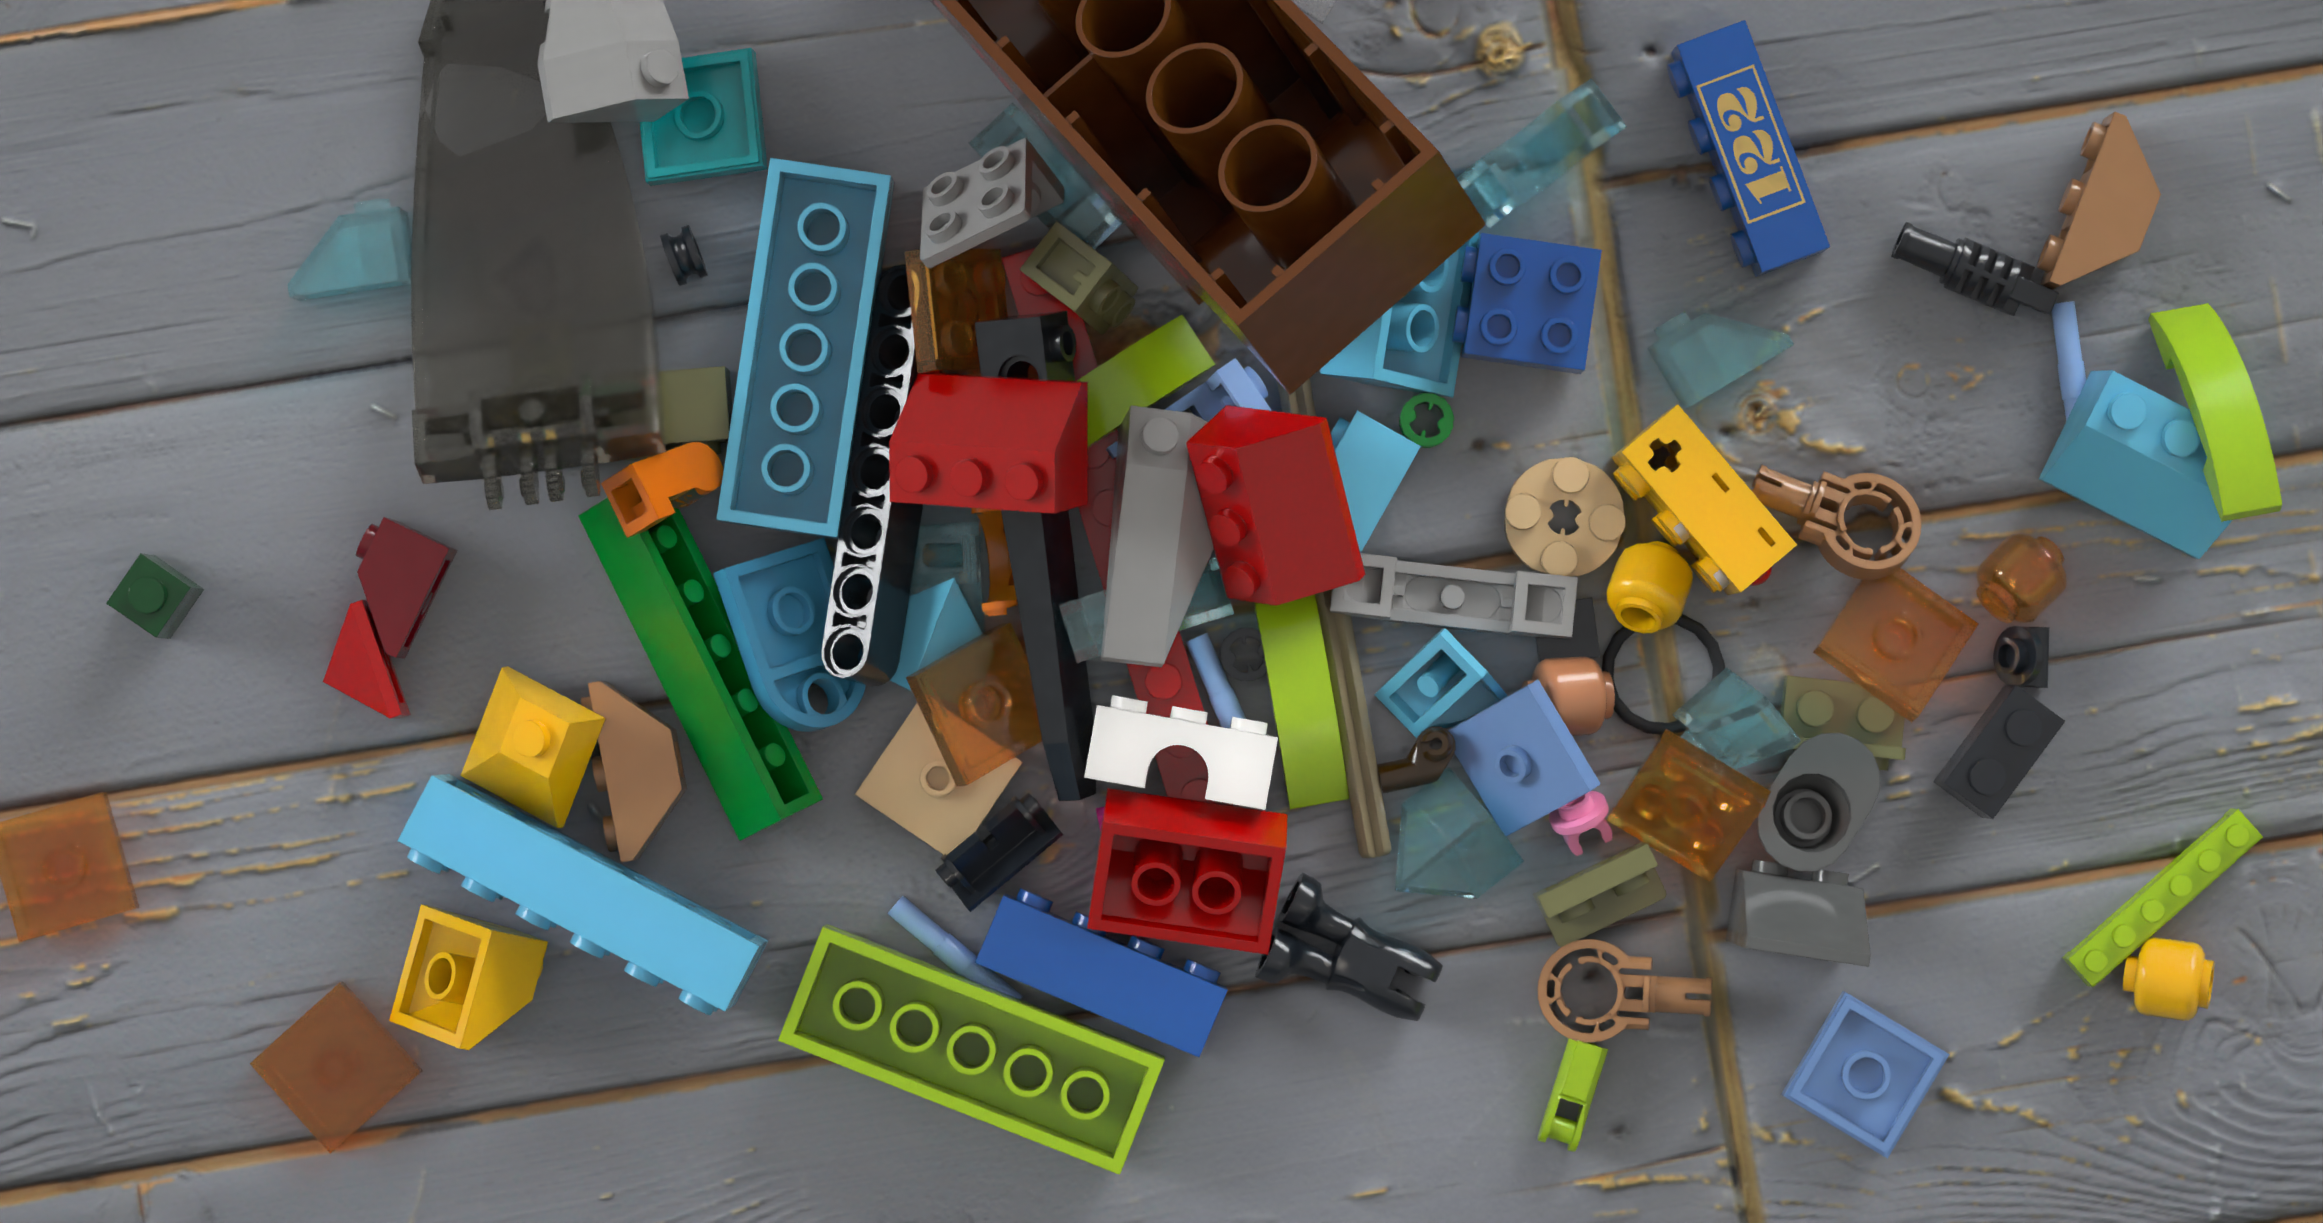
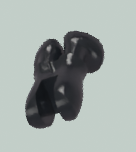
[1255,873,1443,1021]

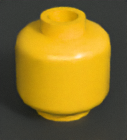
[1607,541,1693,634]
[2123,937,2215,1021]

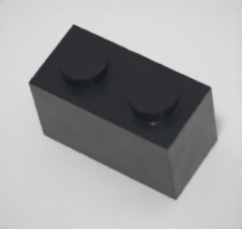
[1933,685,2065,819]

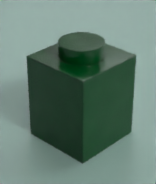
[106,553,204,639]

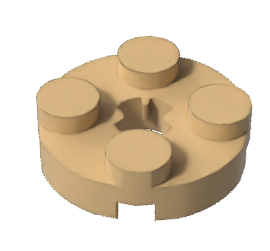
[1504,457,1626,577]

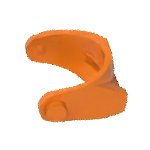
[971,508,1018,617]

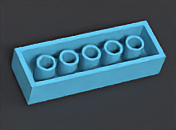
[716,158,895,539]
[397,774,768,1015]

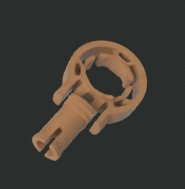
[1751,464,1921,580]
[1538,939,1712,1042]

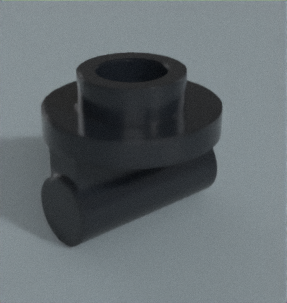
[1993,626,2050,688]

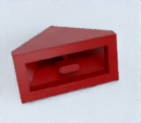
[323,600,411,719]

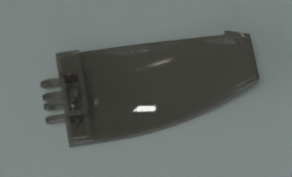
[411,0,666,510]

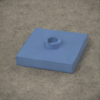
[1448,679,1600,837]
[1781,991,1950,1159]

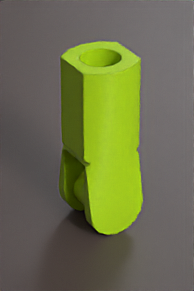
[1538,1038,1609,1152]

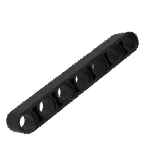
[822,264,954,687]

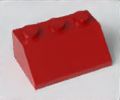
[889,372,1088,514]
[1186,405,1366,606]
[1087,788,1288,955]

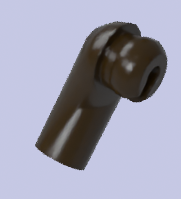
[1377,727,1456,794]

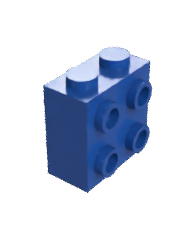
[1452,233,1602,374]

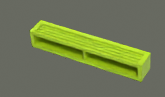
[2062,808,2263,987]

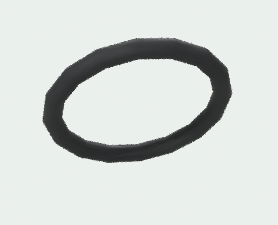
[1602,614,1725,735]

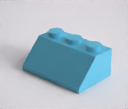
[1320,231,1480,397]
[2039,370,2232,559]

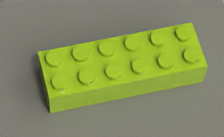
[778,924,1165,1175]

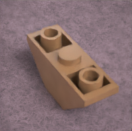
[2037,112,2161,290]
[581,681,687,863]

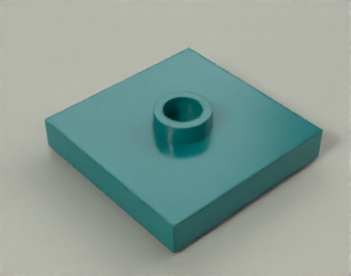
[640,48,768,186]

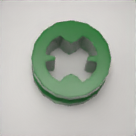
[1399,393,1454,448]

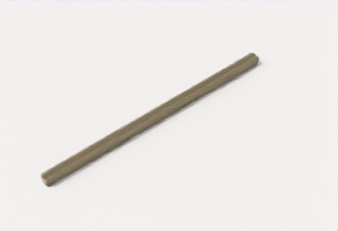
[1277,378,1392,859]

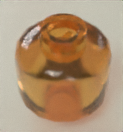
[1976,534,2067,623]

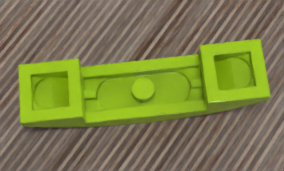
[2148,303,2282,522]
[1077,314,1216,448]
[1254,594,1349,809]

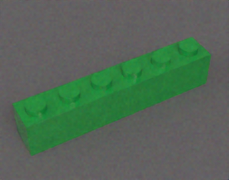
[578,497,823,841]

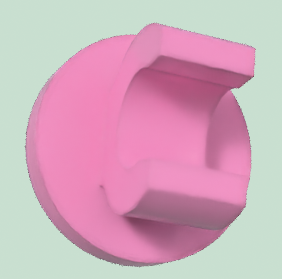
[1549,791,1612,856]

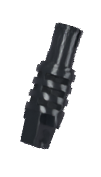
[1891,222,2059,316]

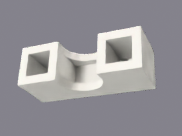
[1084,695,1278,810]

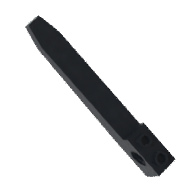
[975,311,1096,801]

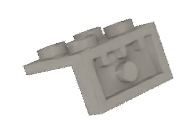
[920,137,1065,268]

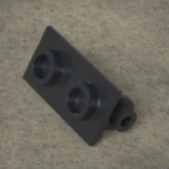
[935,792,1064,912]

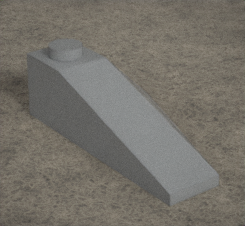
[537,0,689,123]
[1101,406,1214,667]

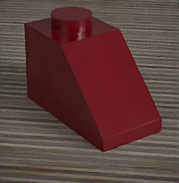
[356,517,458,659]

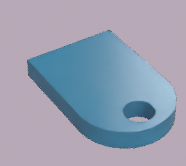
[713,538,866,732]

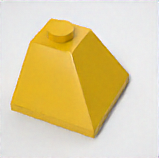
[460,666,606,828]
[389,904,548,1050]

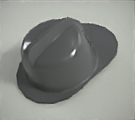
[1757,733,1880,872]

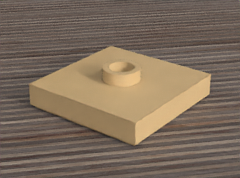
[855,695,1023,855]

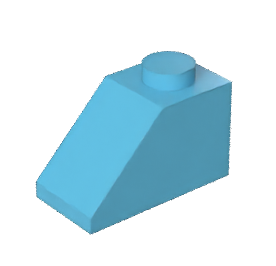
[1331,410,1421,553]

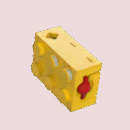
[1611,404,1797,595]

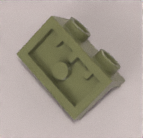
[1777,675,1908,771]
[1533,842,1667,947]

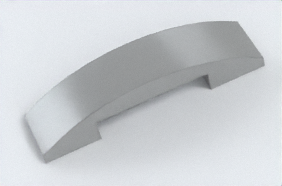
[1330,553,1578,639]

